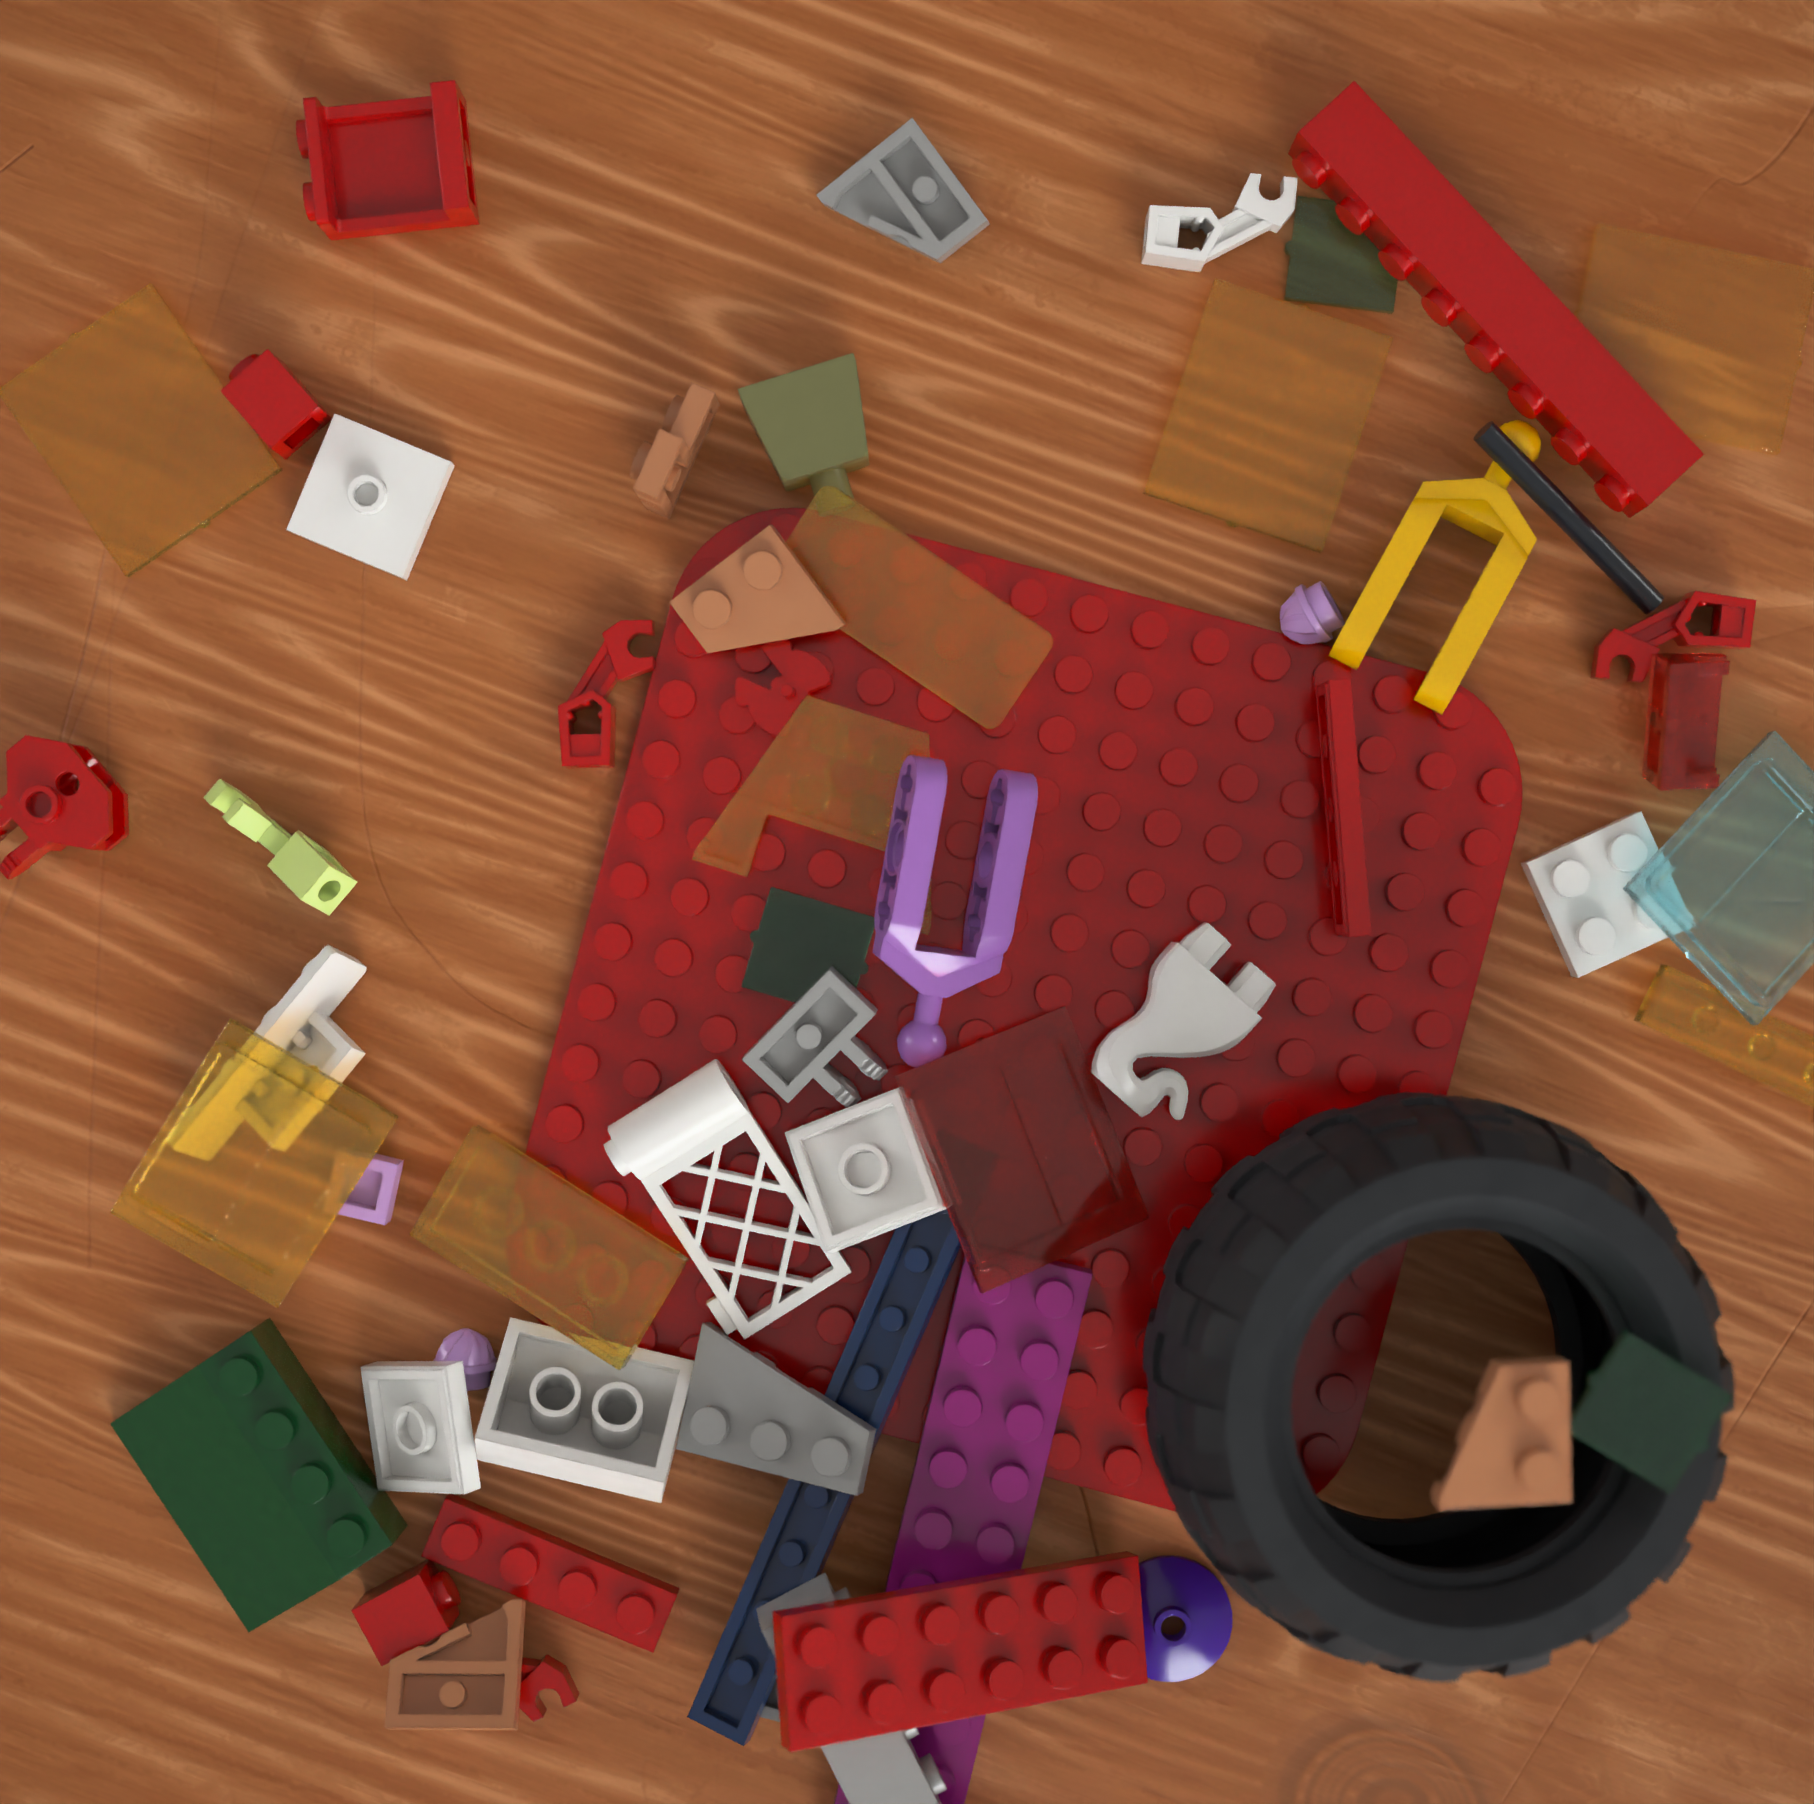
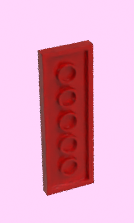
[772,1551,1148,1752]

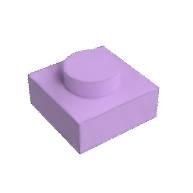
[324,1146,404,1225]

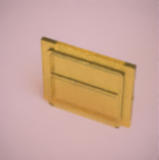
[109,1018,399,1308]

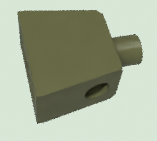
[738,353,869,516]

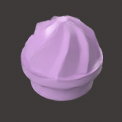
[1280,581,1345,644]
[433,1328,497,1391]

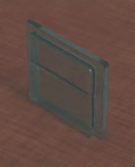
[1623,731,1814,1025]

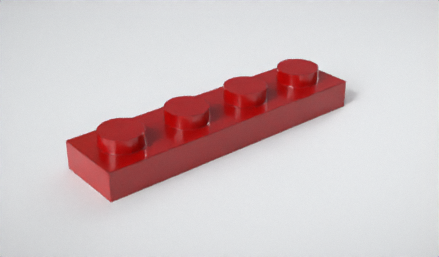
[421,1494,680,1653]

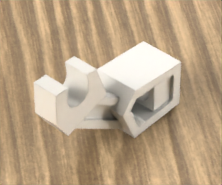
[1141,173,1298,273]

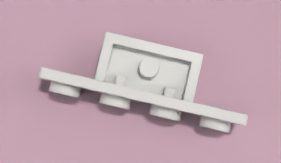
[167,945,367,1160]

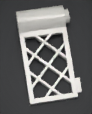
[604,1059,852,1340]

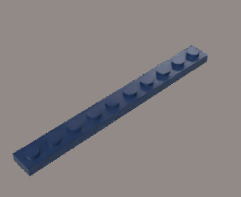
[687,1130,1000,1746]

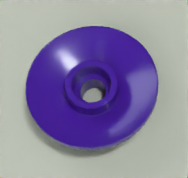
[1139,1555,1233,1682]

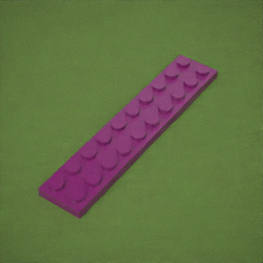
[833,1240,1092,1804]

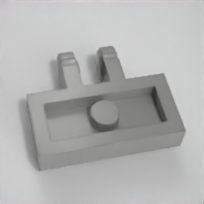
[742,966,889,1108]

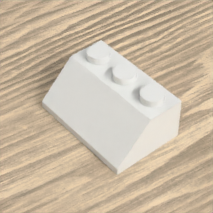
[475,1317,694,1503]

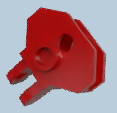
[0,735,129,880]

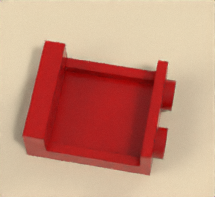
[296,80,480,241]

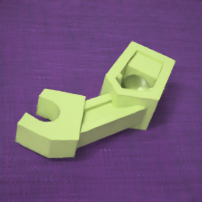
[203,779,357,916]

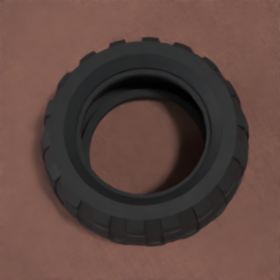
[1143,1092,1735,1682]

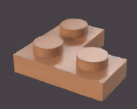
[630,382,720,519]

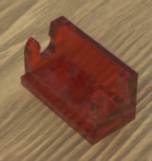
[1642,653,1730,790]

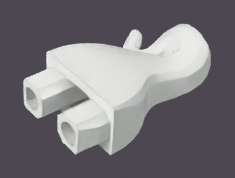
[1091,922,1276,1120]

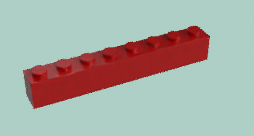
[1288,81,1704,518]

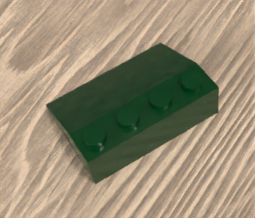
[110,1318,408,1632]

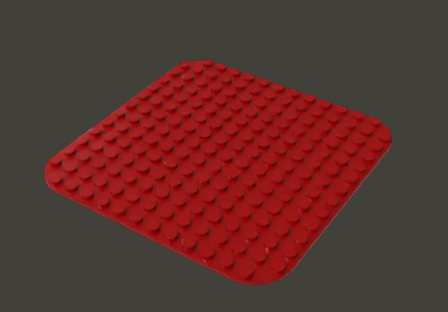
[507,508,1523,1512]

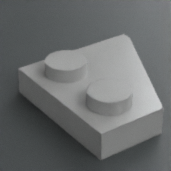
[817,118,990,263]

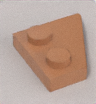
[669,525,846,653]
[1430,1356,1572,1510]
[384,1599,526,1730]

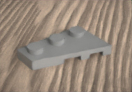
[676,1322,876,1496]

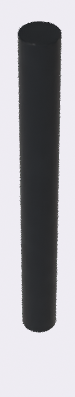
[1474,421,1664,614]

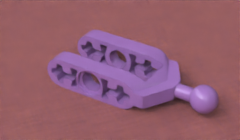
[872,755,1038,1068]

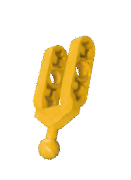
[1328,420,1541,715]

